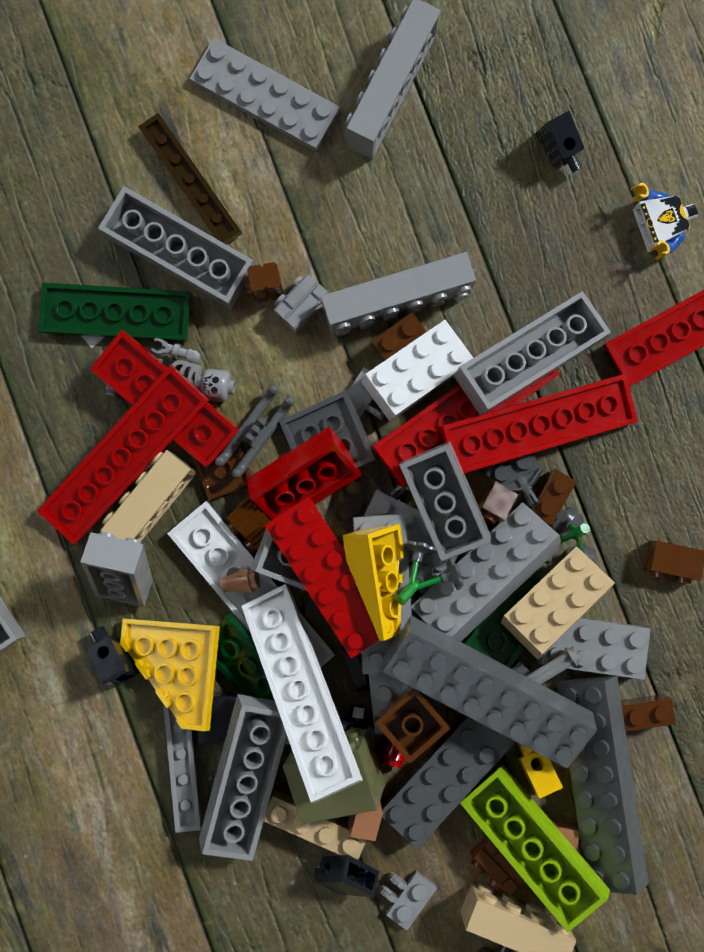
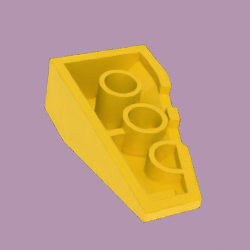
[343,524,404,641]

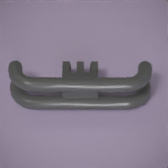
[215,385,294,478]

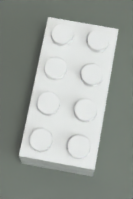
[361,320,473,422]

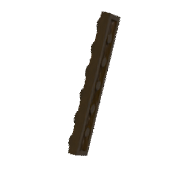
[138,113,242,245]
[303,477,369,624]

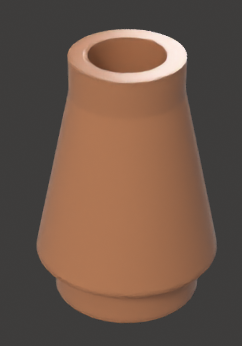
[221,567,260,593]

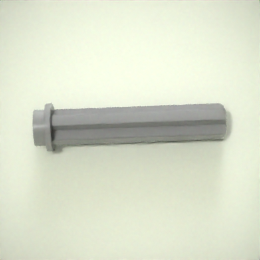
[526,647,581,684]

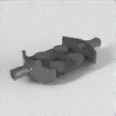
[483,453,543,507]

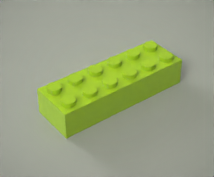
[460,764,610,933]

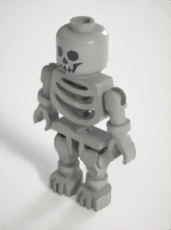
[105,338,235,403]

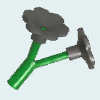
[545,507,597,564]
[396,541,463,605]

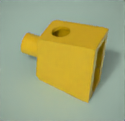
[517,742,563,799]

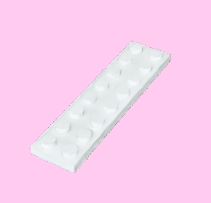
[167,501,335,668]
[241,584,363,803]

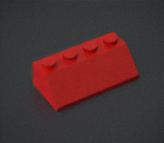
[246,427,362,520]

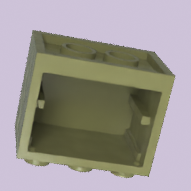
[283,728,385,825]

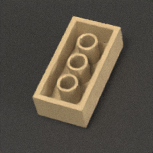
[100,450,197,542]
[501,546,615,660]
[460,883,576,952]

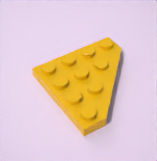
[120,619,220,731]

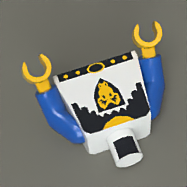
[631,183,698,260]

